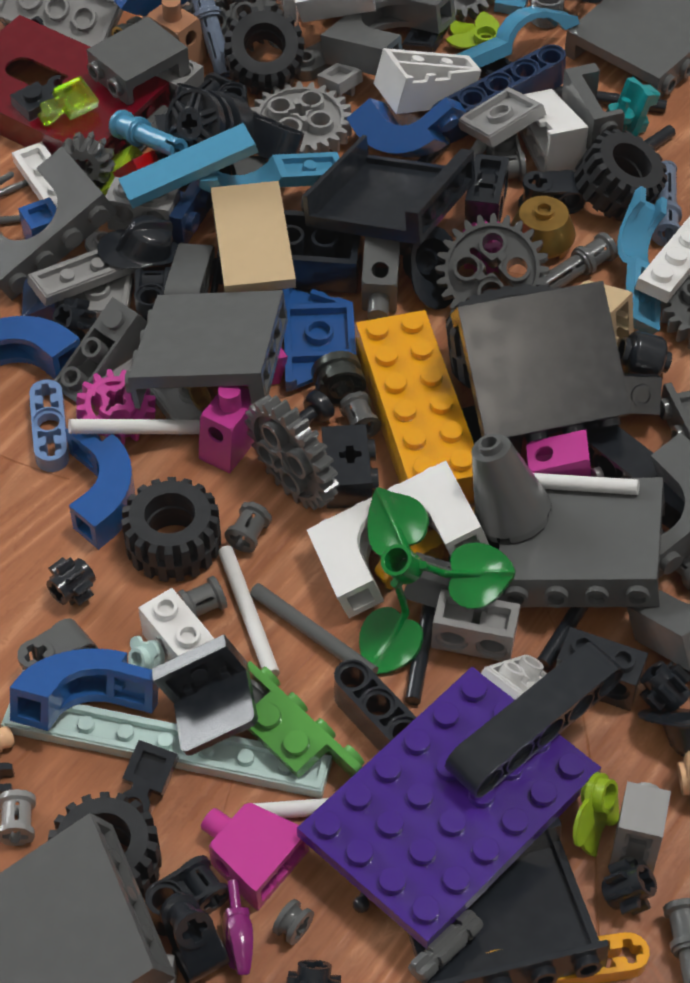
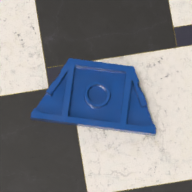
[282,288,356,391]

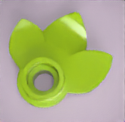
[446,11,499,50]
[573,772,619,857]

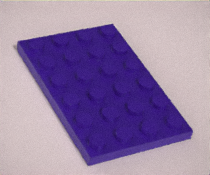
[297,667,601,949]

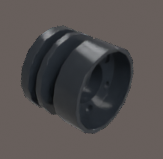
[165,89,255,152]

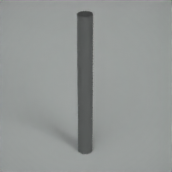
[250,583,378,674]

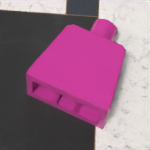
[199,386,254,473]
[526,430,592,477]
[201,803,309,911]

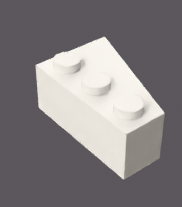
[374,48,481,114]
[519,89,589,172]

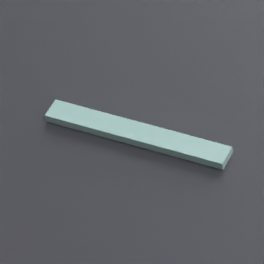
[1,703,332,799]

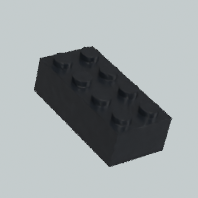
[217,210,363,293]

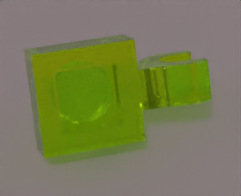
[38,76,99,126]

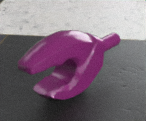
[223,879,253,975]

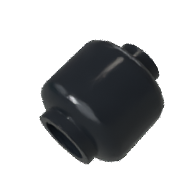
[618,331,672,376]

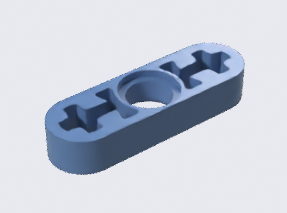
[29,379,69,472]

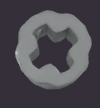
[0,789,36,846]

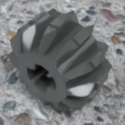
[62,131,115,187]

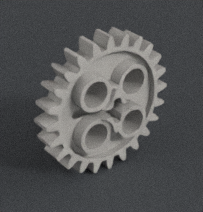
[250,81,352,153]

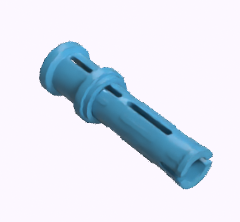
[109,110,188,156]

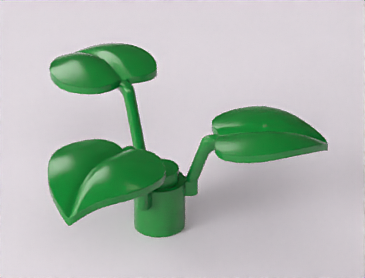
[359,487,516,675]

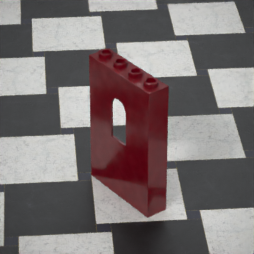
[0,15,171,162]

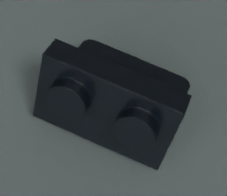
[152,634,258,756]

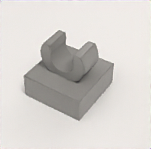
[317,63,363,97]

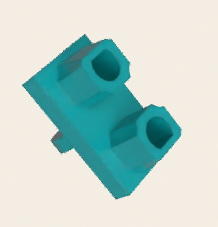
[606,77,660,136]

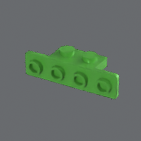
[247,661,365,779]

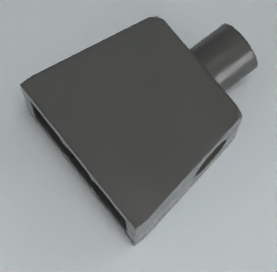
[362,236,400,320]

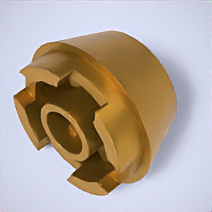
[510,196,576,260]

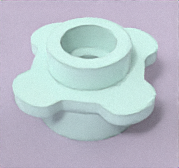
[128,636,165,669]

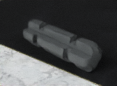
[408,910,483,983]

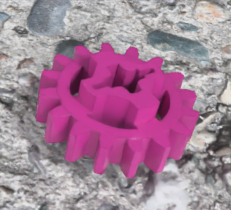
[76,369,156,445]

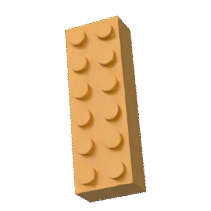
[356,310,474,504]

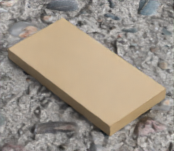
[211,181,296,292]

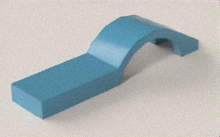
[456,6,580,68]
[198,152,340,193]
[617,186,667,334]

